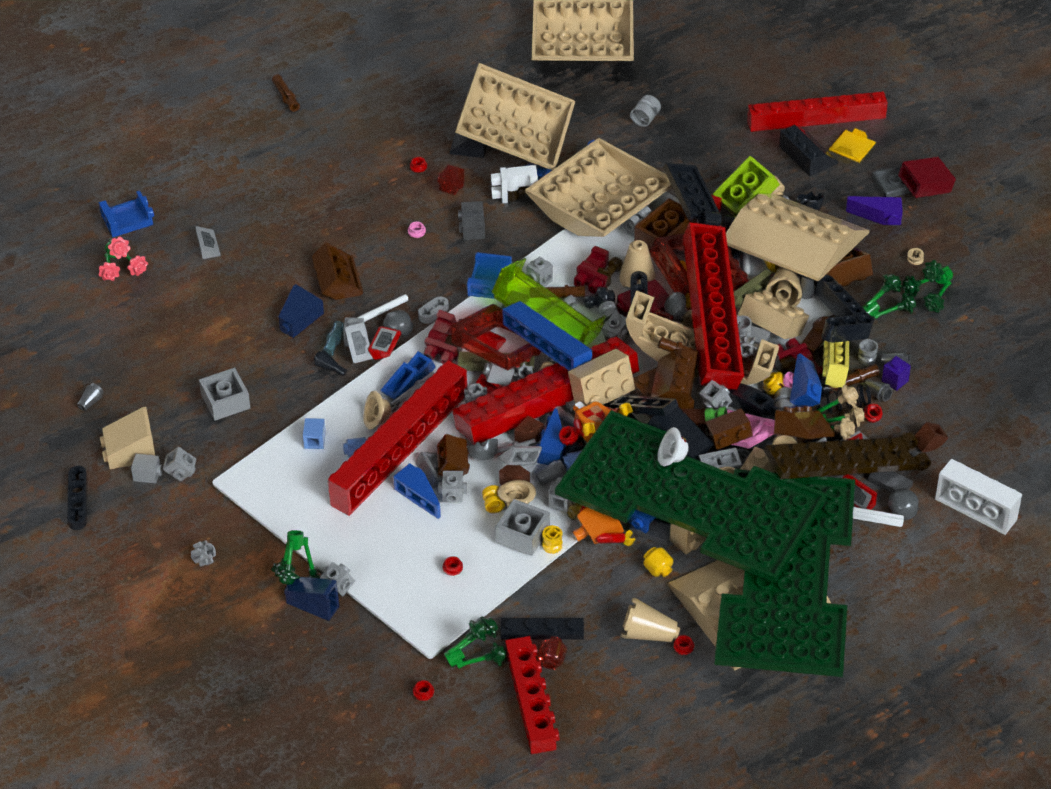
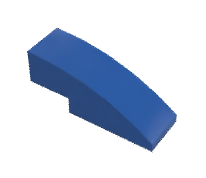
[380,351,436,400]

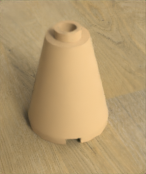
[619,240,656,288]
[765,266,802,307]
[620,598,680,642]

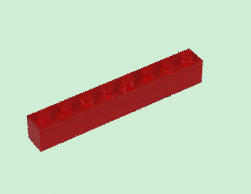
[747,91,888,132]

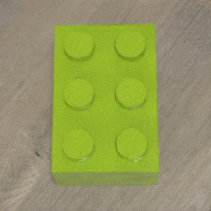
[713,156,780,217]

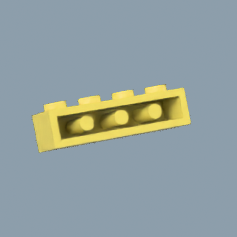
[822,341,849,388]

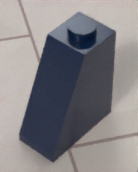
[278,284,324,338]
[284,577,339,621]

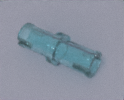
[323,321,344,357]

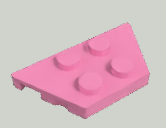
[727,409,775,449]

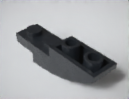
[728,383,781,420]

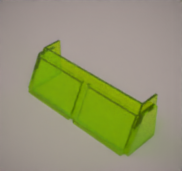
[492,258,606,346]

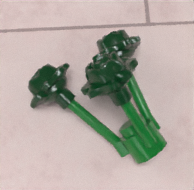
[902,260,953,313]
[862,274,916,320]
[271,530,322,585]
[444,616,506,669]

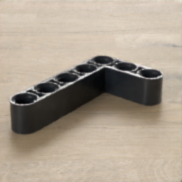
[814,274,874,343]

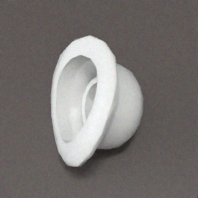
[657,427,688,466]

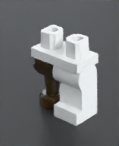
[491,165,538,203]

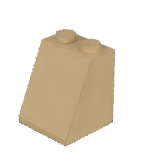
[100,407,155,469]

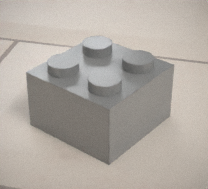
[199,368,250,421]
[496,499,550,556]

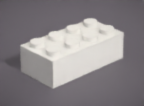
[935,459,1022,535]

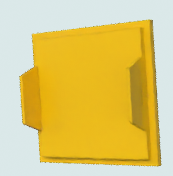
[829,128,876,163]

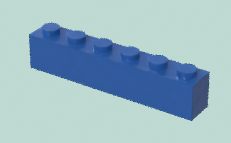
[502,301,592,371]

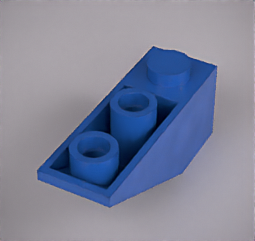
[536,408,566,465]

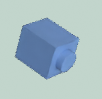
[303,418,326,449]

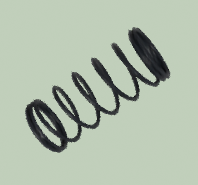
[812,382,871,414]

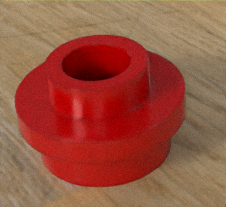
[410,157,427,173]
[863,404,883,423]
[559,426,579,445]
[443,556,463,576]
[673,635,694,655]
[413,680,434,701]

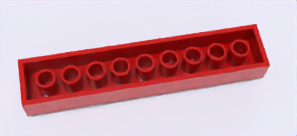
[683,222,744,390]
[452,336,639,445]
[328,360,467,516]

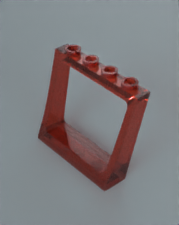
[649,233,749,296]
[451,304,541,371]

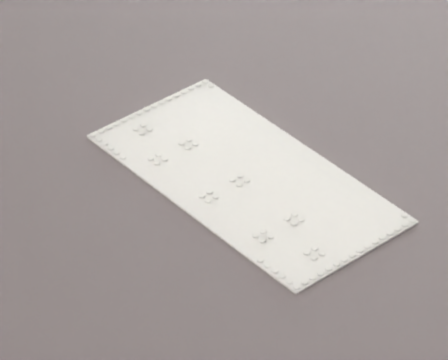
[213,191,833,659]

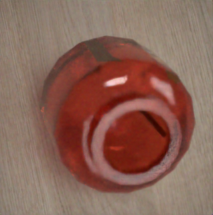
[537,637,567,670]

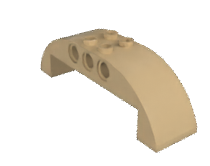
[626,290,779,385]

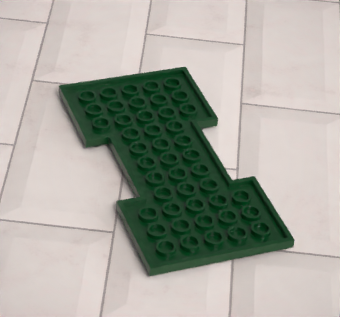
[555,410,828,583]
[714,469,855,677]

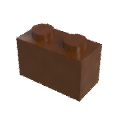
[705,408,753,450]
[437,434,470,476]

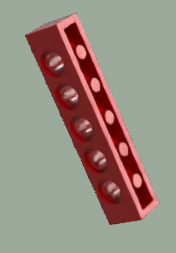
[505,636,560,754]

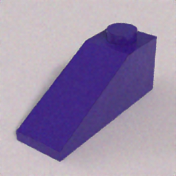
[846,196,903,225]

